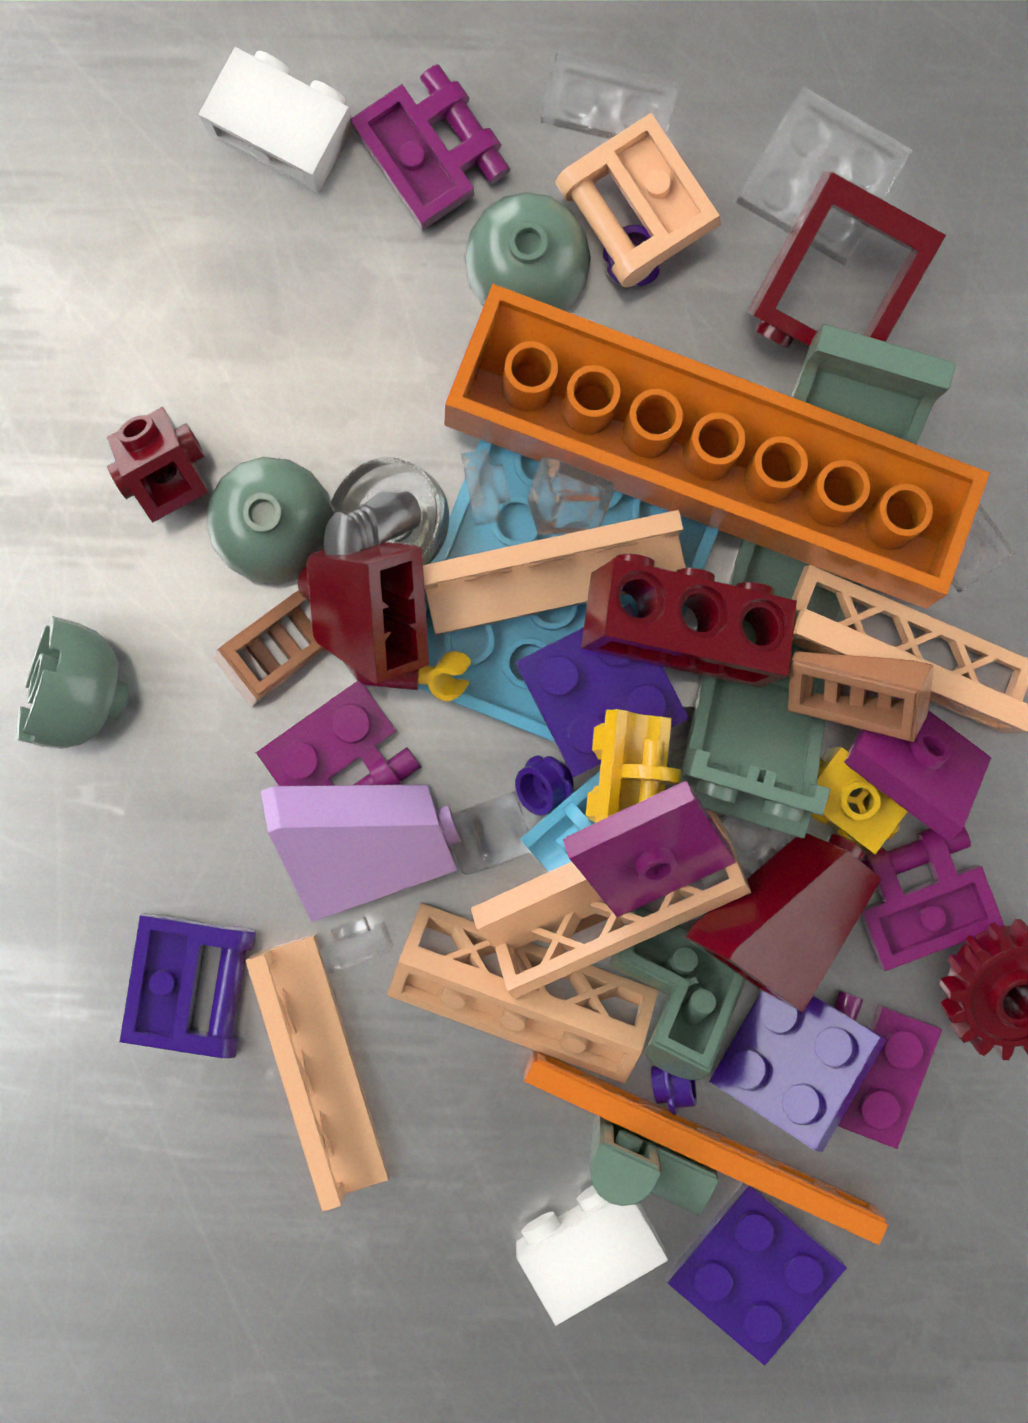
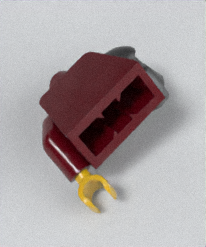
[298,491,471,701]

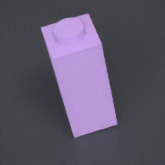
[261,785,461,922]

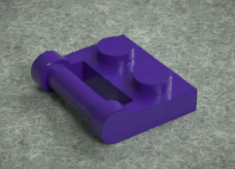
[119,913,256,1059]

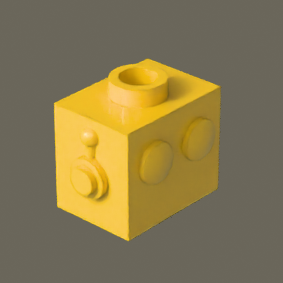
[811,747,908,854]

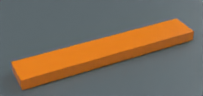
[524,1051,889,1245]

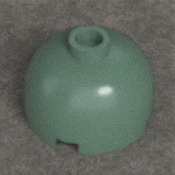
[465,192,591,311]
[207,457,334,585]
[16,616,128,749]

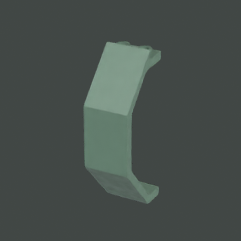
[680,324,957,838]

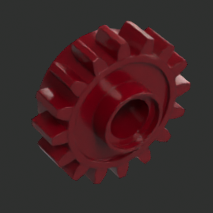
[939,919,1028,1060]

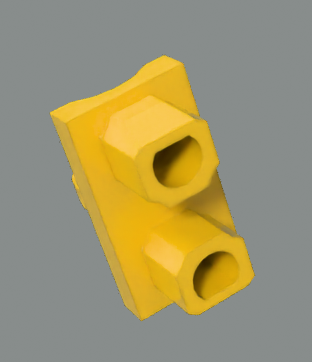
[585,709,682,823]

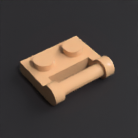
[555,113,721,288]

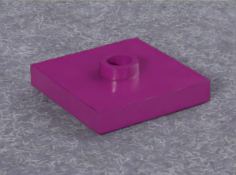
[844,696,992,842]
[563,781,736,918]

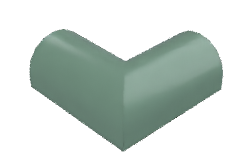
[609,906,746,1080]
[590,1115,719,1215]

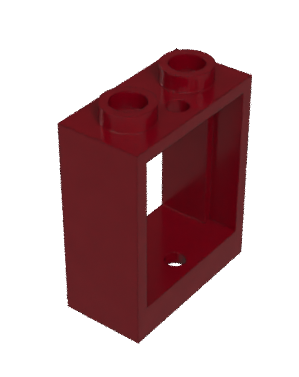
[747,172,946,349]

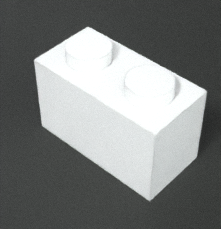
[198,47,353,193]
[516,1185,668,1326]

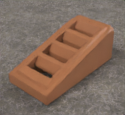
[213,590,326,706]
[788,651,934,742]

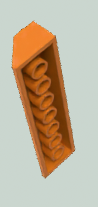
[444,283,990,609]

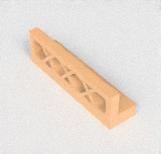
[423,510,686,635]
[792,565,1028,733]
[471,809,751,999]
[387,903,659,1084]
[246,934,390,1212]

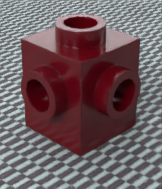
[107,407,209,523]

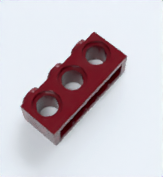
[581,554,797,688]

